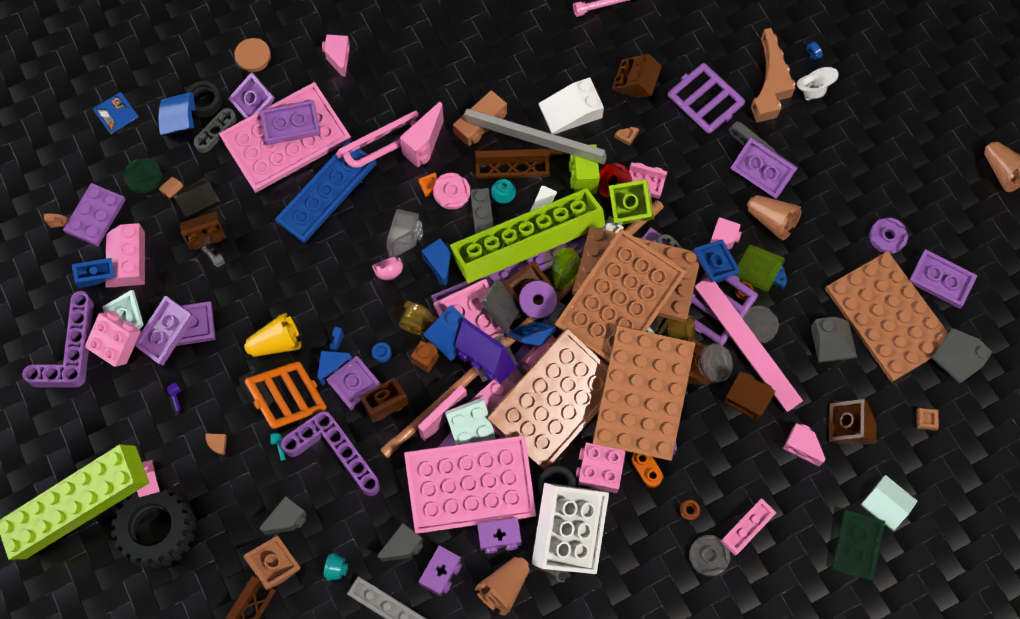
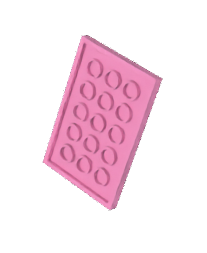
[219,82,351,193]
[404,435,536,534]

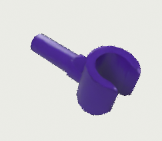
[167,383,181,412]

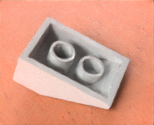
[539,78,604,134]

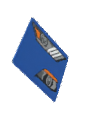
[93,92,138,134]

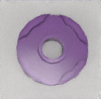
[869,218,908,254]
[519,281,557,319]

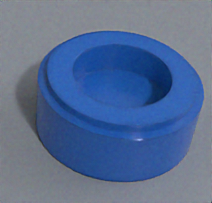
[807,42,823,60]
[372,342,391,363]

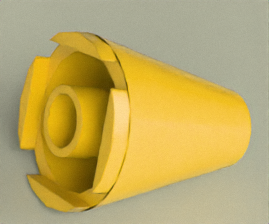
[244,313,301,357]

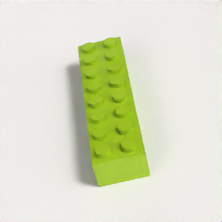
[450,188,606,284]
[0,445,150,560]

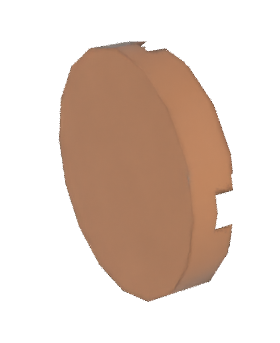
[234,38,271,72]

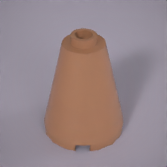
[984,142,1020,192]
[747,195,802,240]
[475,557,530,616]

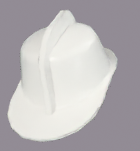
[797,67,838,100]

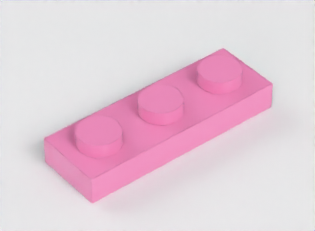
[721,498,776,556]

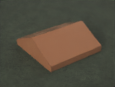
[243,536,300,590]

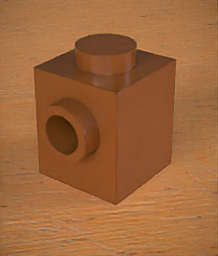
[411,341,439,373]

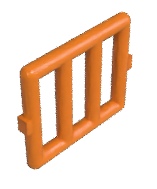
[245,361,326,429]

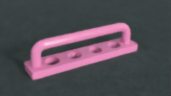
[336,110,419,168]

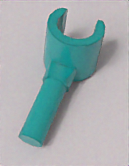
[271,433,286,461]

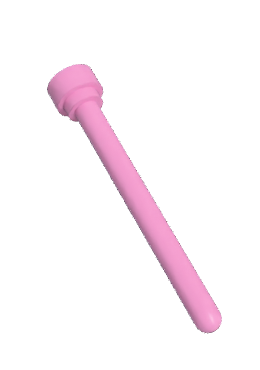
[573,0,629,17]

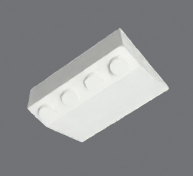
[532,483,609,574]

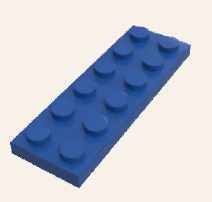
[275,141,377,243]

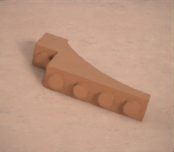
[751,28,796,122]

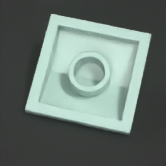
[103,290,143,330]
[861,475,917,531]

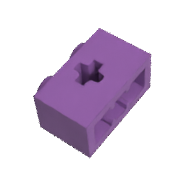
[477,518,521,554]
[419,546,462,596]

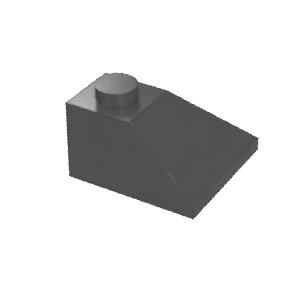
[811,317,857,363]
[932,329,992,383]

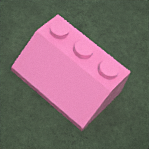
[106,223,145,288]

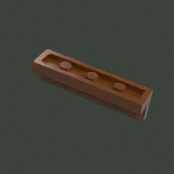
[475,149,550,179]
[225,575,276,619]

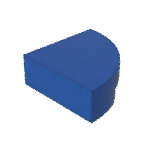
[767,263,787,289]
[330,327,344,352]

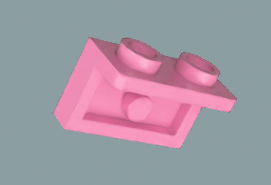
[629,163,667,199]

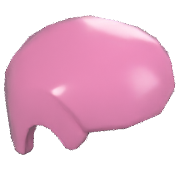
[372,257,403,280]

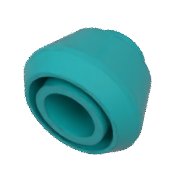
[491,179,516,204]
[324,553,348,581]

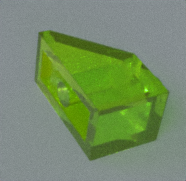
[551,246,581,292]

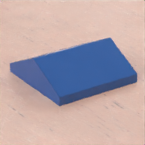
[693,239,740,283]
[504,321,557,346]

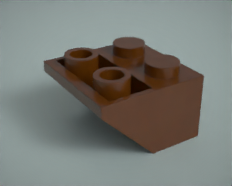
[612,54,662,98]
[180,211,226,250]
[723,372,776,421]

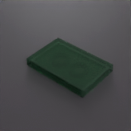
[831,510,885,581]

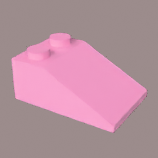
[400,102,444,168]

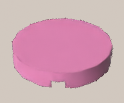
[433,173,470,209]

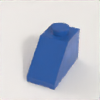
[422,239,452,286]
[72,258,115,288]

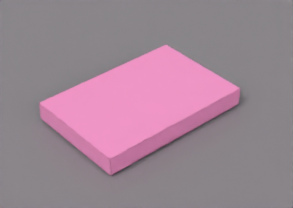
[418,385,468,442]

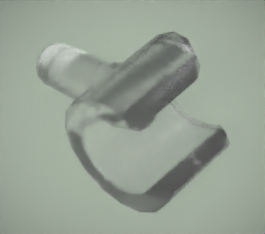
[202,247,225,267]
[539,568,568,582]

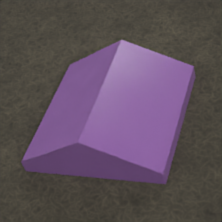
[228,72,275,119]

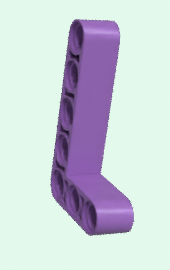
[22,291,94,387]
[281,412,380,496]

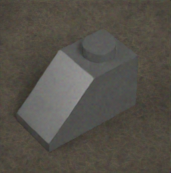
[259,496,307,535]
[377,524,423,562]

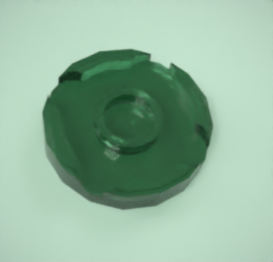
[124,158,162,194]

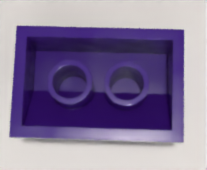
[455,319,516,384]

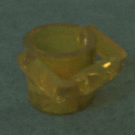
[399,301,438,335]
[667,316,696,340]

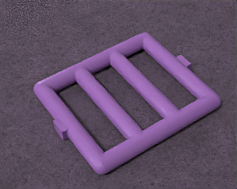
[667,63,745,133]
[686,273,758,345]

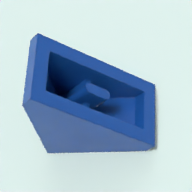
[318,351,352,386]

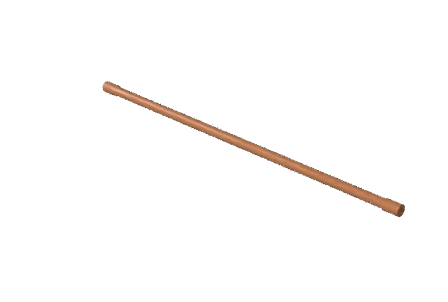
[380,200,664,459]

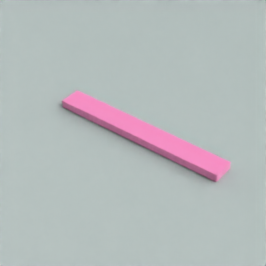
[694,277,803,413]

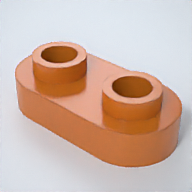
[631,453,663,488]

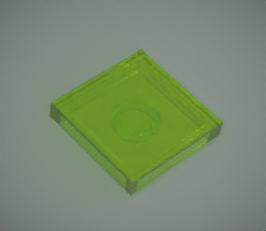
[735,245,785,291]

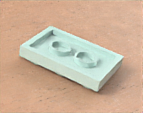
[445,398,496,445]

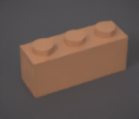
[453,90,507,147]

